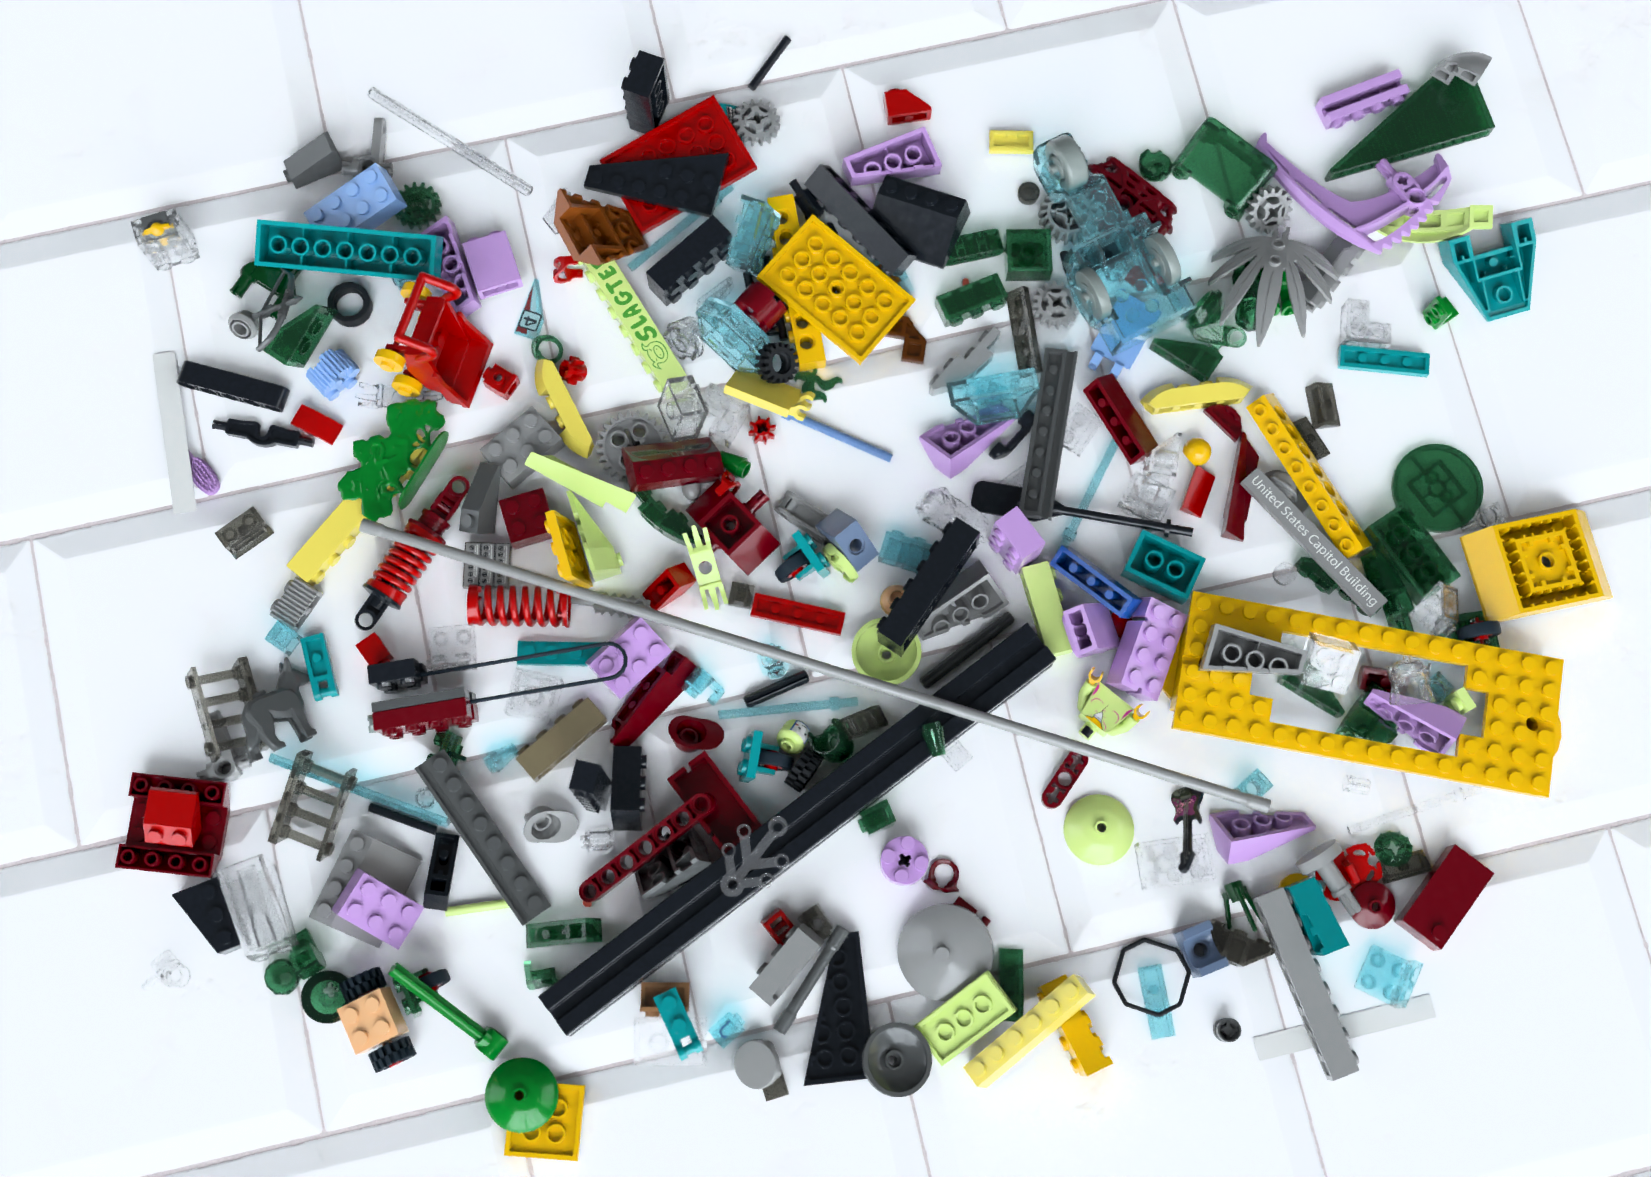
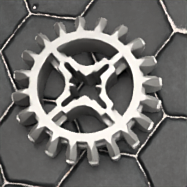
[1038,187,1098,246]

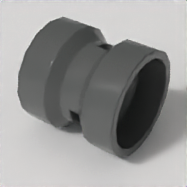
[1213,1018,1242,1043]

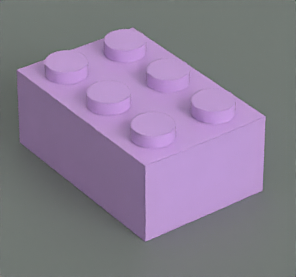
[988,506,1046,575]
[585,616,672,699]
[331,868,425,950]

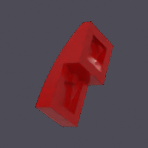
[290,404,344,446]

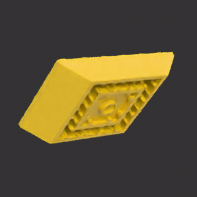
[1459,509,1613,622]

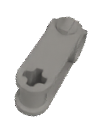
[774,490,831,546]

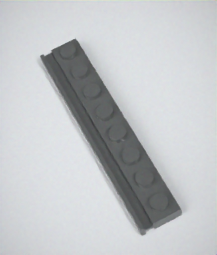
[1019,347,1078,521]
[414,749,551,926]

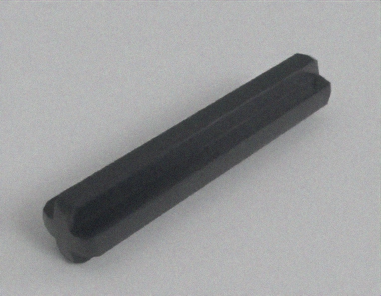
[743,670,809,708]

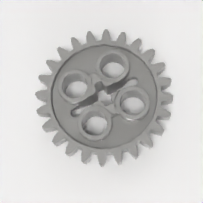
[596,410,670,484]

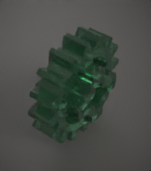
[395,182,442,231]

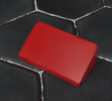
[1179,466,1216,518]

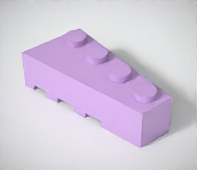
[842,126,942,187]
[419,215,482,317]

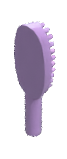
[189,450,220,495]

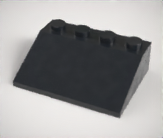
[873,175,971,270]

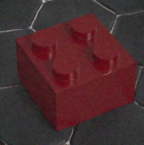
[498,487,552,550]

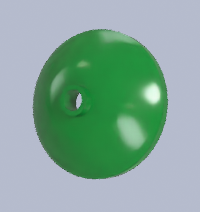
[485,1057,559,1133]

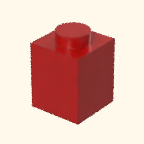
[355,632,394,665]

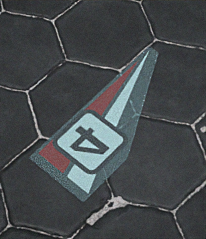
[514,279,544,341]

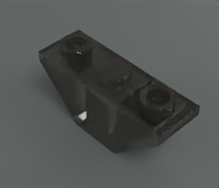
[1211,919,1276,968]

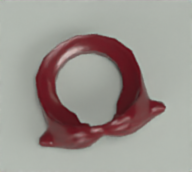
[923,859,959,893]

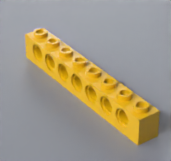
[763,194,826,372]
[1246,393,1372,559]

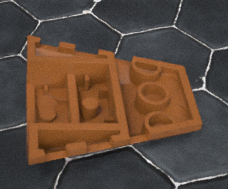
[554,188,649,266]

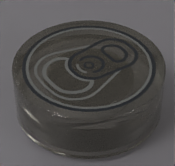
[1017,182,1040,205]

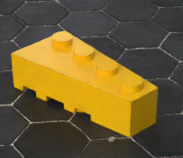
[1037,974,1114,1077]

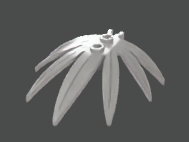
[1208,225,1339,347]

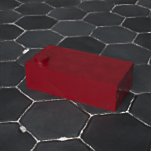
[1394,844,1495,951]

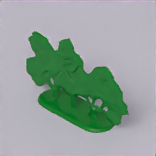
[337,398,449,522]

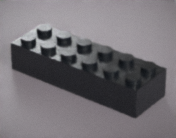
[876,517,980,657]

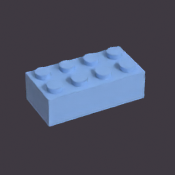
[303,163,407,230]

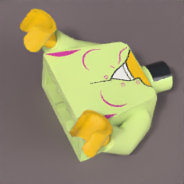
[1077,667,1150,741]

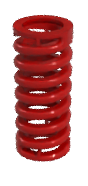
[467,584,572,628]

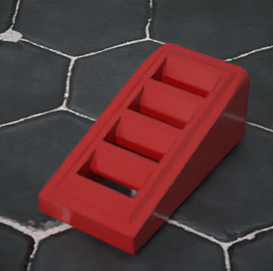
[760,907,794,946]

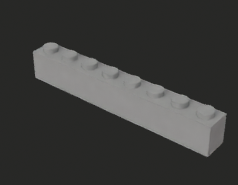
[1252,887,1360,1081]

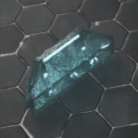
[695,296,776,374]
[946,367,1040,426]

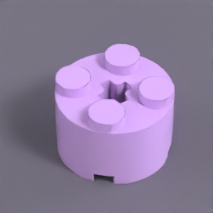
[880,836,929,886]

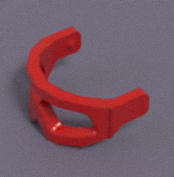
[553,256,583,284]
[715,470,741,496]

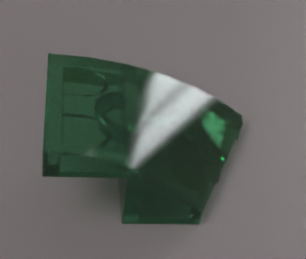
[1335,681,1398,744]

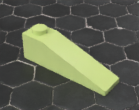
[566,490,624,582]

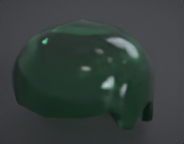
[1138,149,1172,182]
[264,958,302,995]

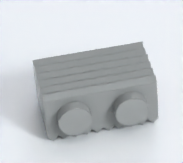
[269,576,323,633]

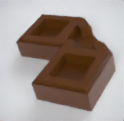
[885,316,927,365]

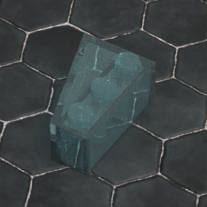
[725,194,781,277]

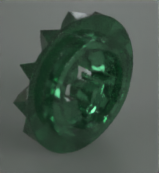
[1374,830,1413,867]

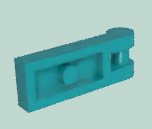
[300,633,340,702]
[653,987,704,1061]

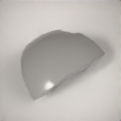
[1430,51,1493,86]

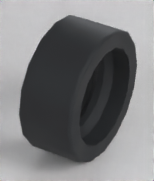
[327,282,373,327]

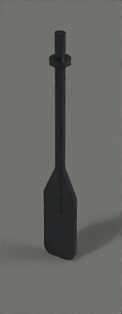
[971,481,1194,538]

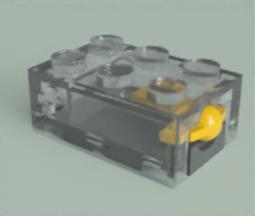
[130,208,201,271]

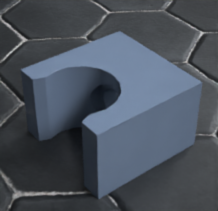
[815,508,879,572]
[1173,920,1229,979]

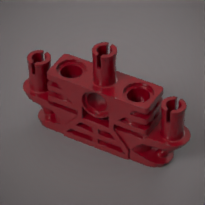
[1077,156,1177,240]

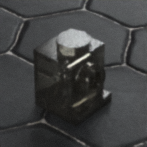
[797,902,834,940]

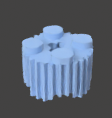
[306,349,360,401]

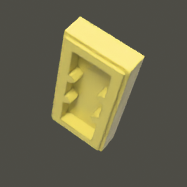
[989,130,1033,154]

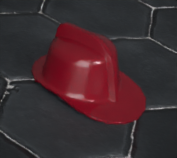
[668,715,724,753]

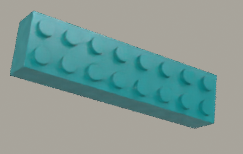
[254,219,443,281]

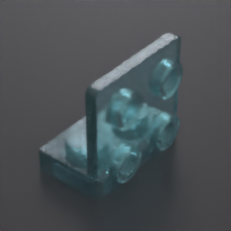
[1354,944,1424,1009]

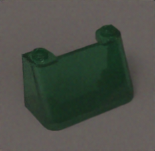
[1169,117,1278,222]

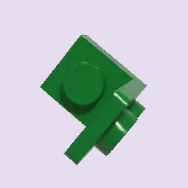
[1422,295,1459,330]

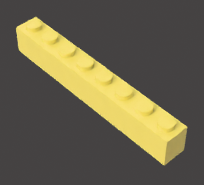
[286,433,427,586]

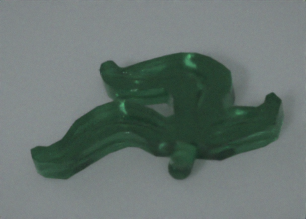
[794,368,843,403]

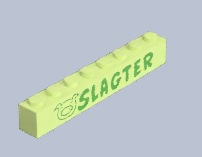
[578,260,689,398]

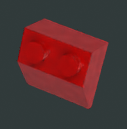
[143,787,202,848]

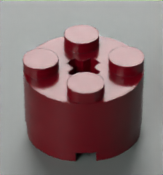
[733,281,787,335]

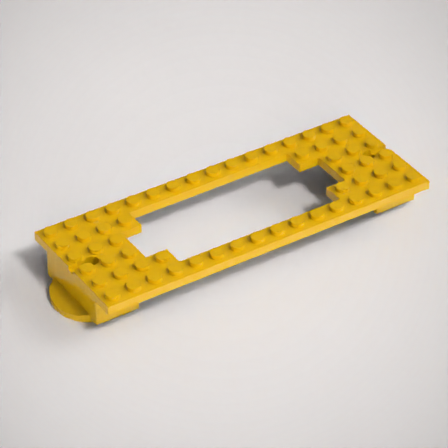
[1162,591,1564,799]

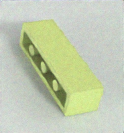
[1019,561,1072,657]

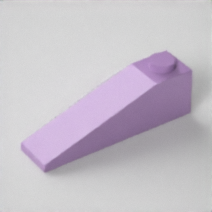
[919,405,1016,479]
[1363,689,1467,754]
[1209,810,1316,865]

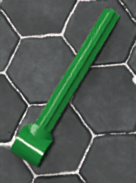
[388,962,509,1061]

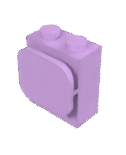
[462,230,524,300]
[1062,603,1120,658]

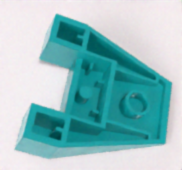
[1438,217,1536,322]

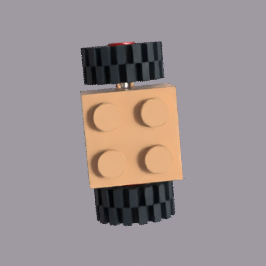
[337,966,417,1073]

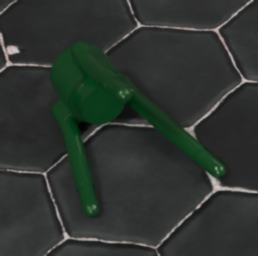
[1221,880,1262,932]

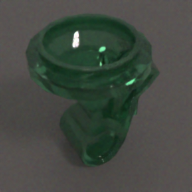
[1185,289,1247,351]

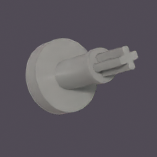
[1295,839,1362,916]

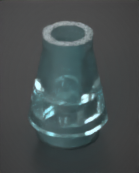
[482,742,518,774]

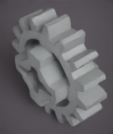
[733,99,781,147]
[1244,185,1293,235]
[1031,280,1081,330]

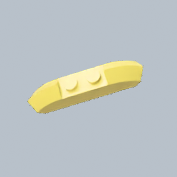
[534,359,594,459]
[1140,377,1253,415]

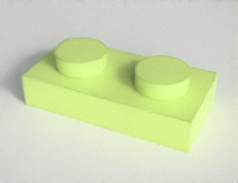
[1442,686,1477,715]

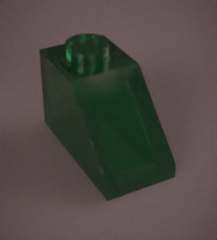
[857,799,896,837]

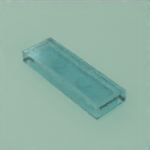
[1137,964,1176,1040]

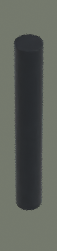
[748,36,791,91]
[368,802,438,835]

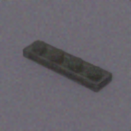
[1005,286,1043,378]

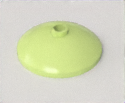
[851,617,922,685]
[1063,794,1134,865]

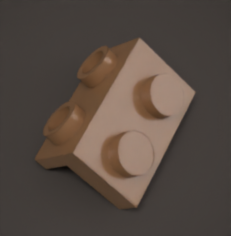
[640,982,690,1017]

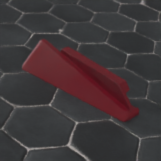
[610,650,701,746]

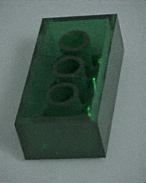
[1363,501,1461,607]

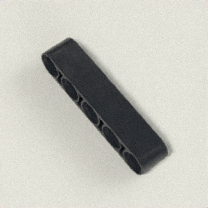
[176,361,290,413]

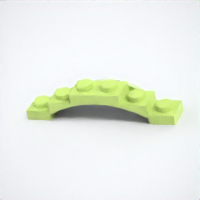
[1353,205,1493,243]

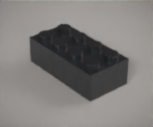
[621,50,670,134]
[646,215,733,307]

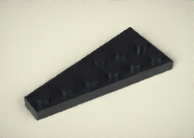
[583,153,730,218]
[803,931,871,1086]

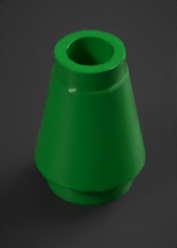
[720,450,751,479]

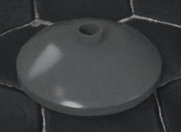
[862,1022,932,1097]

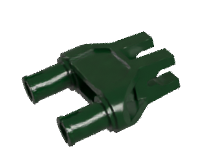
[229,261,302,320]

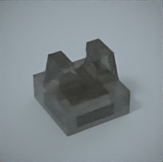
[728,581,755,610]

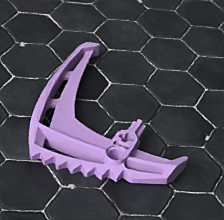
[1254,132,1452,255]

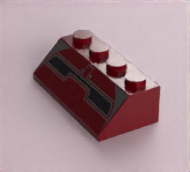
[621,437,724,492]

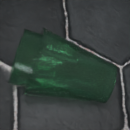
[921,721,946,757]

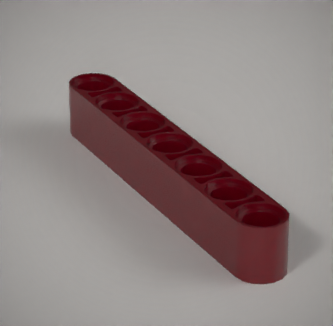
[578,792,717,902]

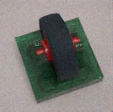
[1444,610,1501,647]
[391,968,451,1019]

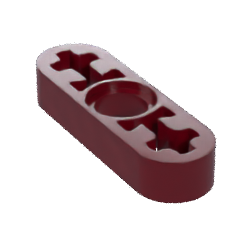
[1041,751,1089,810]

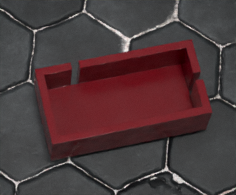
[667,750,761,854]

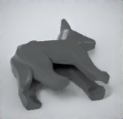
[241,657,318,763]

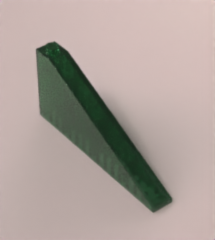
[1324,76,1495,182]

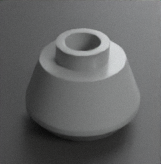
[228,310,259,339]

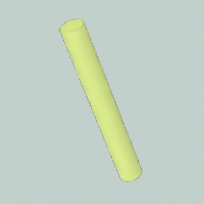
[445,899,509,917]

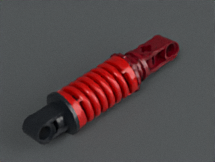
[354,476,470,631]

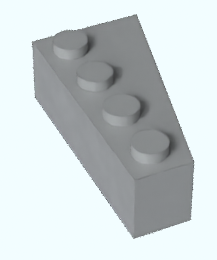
[1198,623,1308,676]

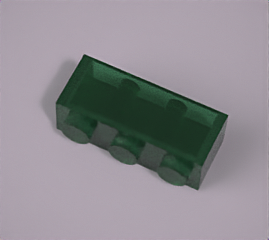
[934,273,1008,328]

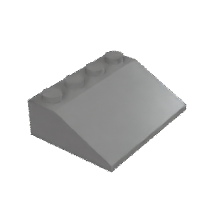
[309,829,422,948]

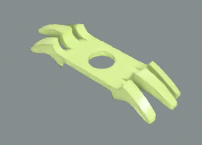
[682,525,729,610]

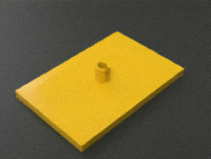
[756,214,916,365]

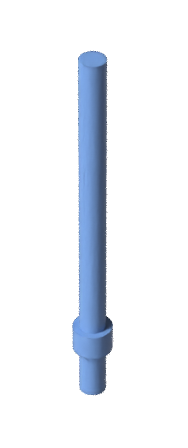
[781,415,893,463]

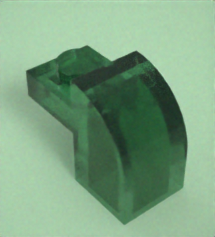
[285,928,327,980]

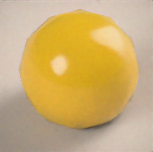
[1182,437,1212,466]

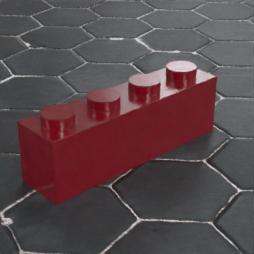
[1083,373,1160,465]

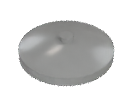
[897,904,994,1002]

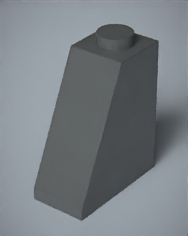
[283,131,344,189]

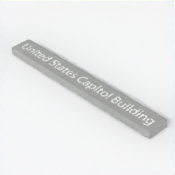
[1240,468,1388,617]

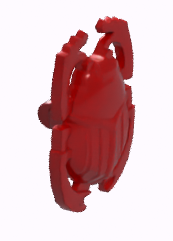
[1315,843,1383,901]

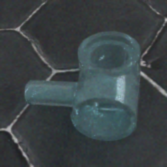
[1418,671,1455,704]

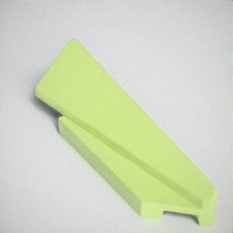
[525,452,636,513]

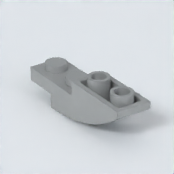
[929,326,1001,396]

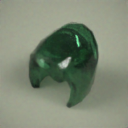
[808,718,855,764]

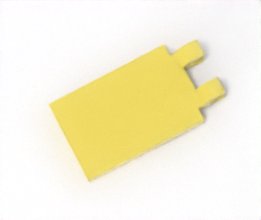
[723,366,815,421]

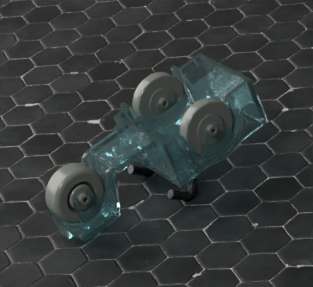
[1033,132,1197,357]

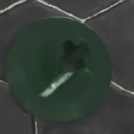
[301,970,350,1024]

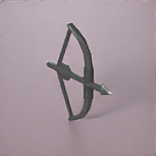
[251,268,304,352]

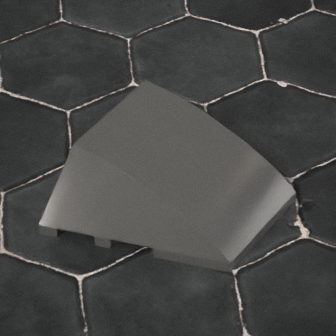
[635,815,712,899]

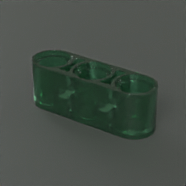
[945,229,1004,266]

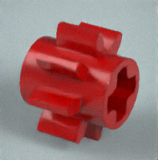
[559,356,587,385]
[748,416,776,445]

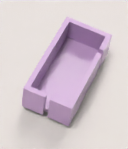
[1106,597,1188,701]

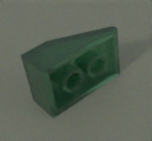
[263,304,338,368]

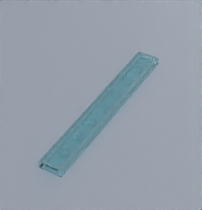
[268,753,451,828]

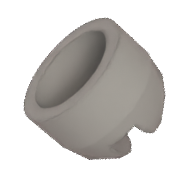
[681,483,701,500]

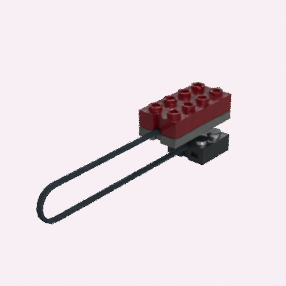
[367,642,628,740]

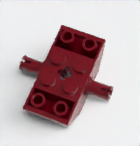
[685,479,781,576]

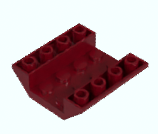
[115,772,230,879]

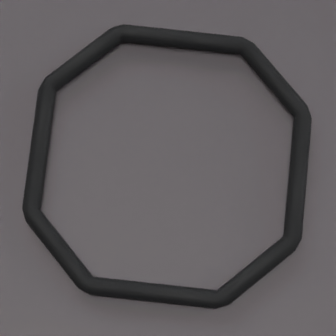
[1112,938,1191,1017]

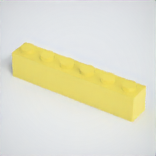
[963,974,1096,1088]

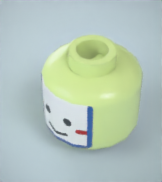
[776,719,811,754]

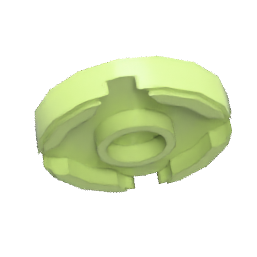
[822,543,859,583]

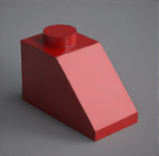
[883,88,932,126]
[642,562,697,611]

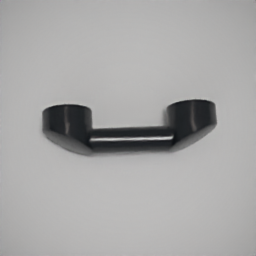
[988,409,1034,460]

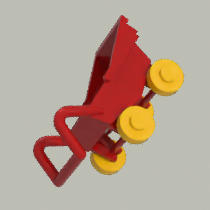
[374,272,494,408]

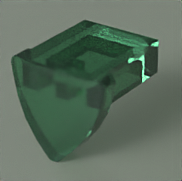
[524,960,559,990]

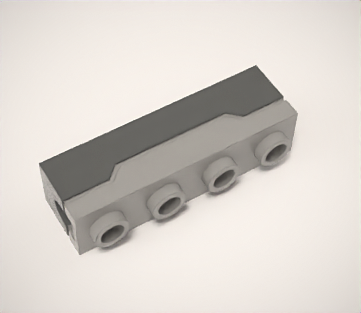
[1302,235,1365,314]

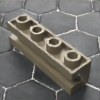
[515,697,608,783]

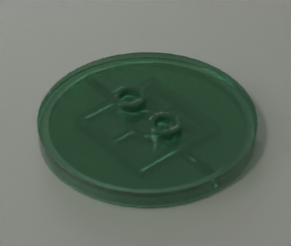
[1391,444,1484,533]

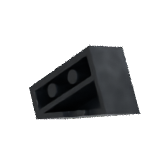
[610,746,647,831]
[171,876,248,955]

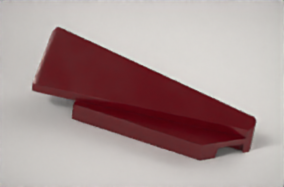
[1220,431,1259,542]

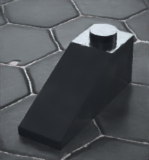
[423,832,460,911]

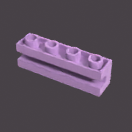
[1315,69,1410,130]

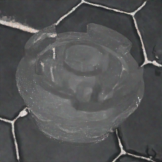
[663,316,709,361]

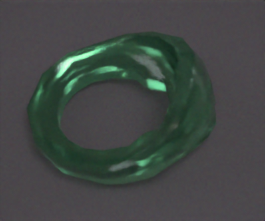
[531,335,564,364]

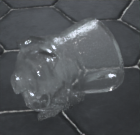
[1386,655,1437,705]

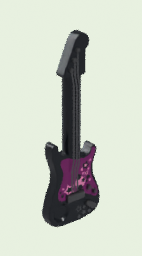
[1171,787,1204,874]

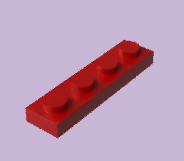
[750,593,846,636]

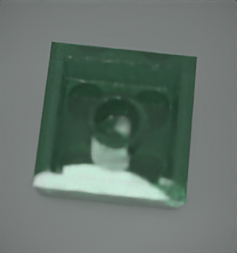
[1003,229,1053,281]

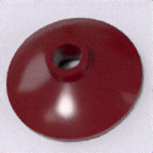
[1351,881,1396,929]

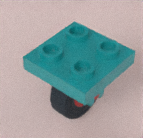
[775,530,831,583]
[737,730,793,783]

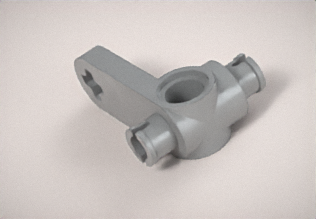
[342,117,393,178]
[196,710,252,782]

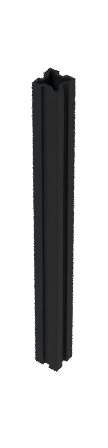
[538,623,1056,1037]

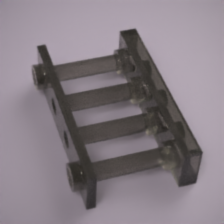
[185,656,269,763]
[267,749,358,862]

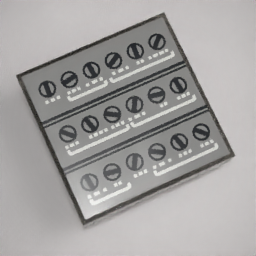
[462,542,512,590]

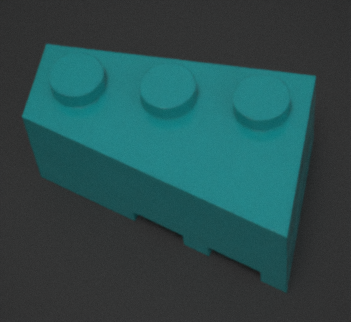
[1284,877,1350,956]

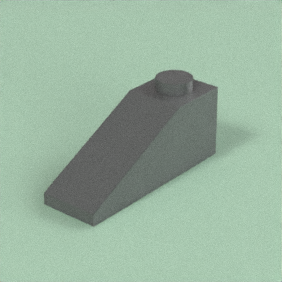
[459,462,501,534]

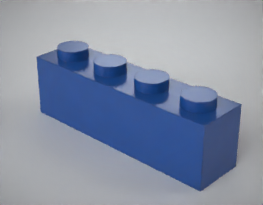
[1049,545,1142,619]

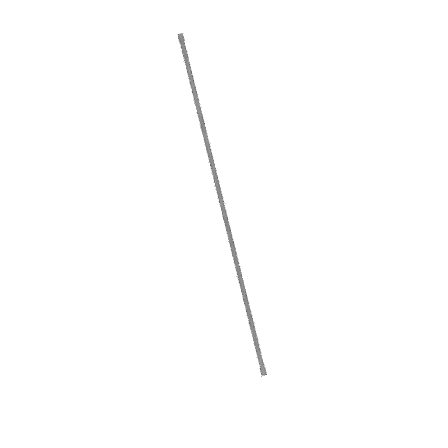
[359,518,1271,813]

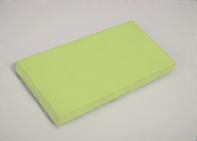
[913,970,1018,1066]

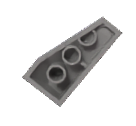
[917,560,1010,641]

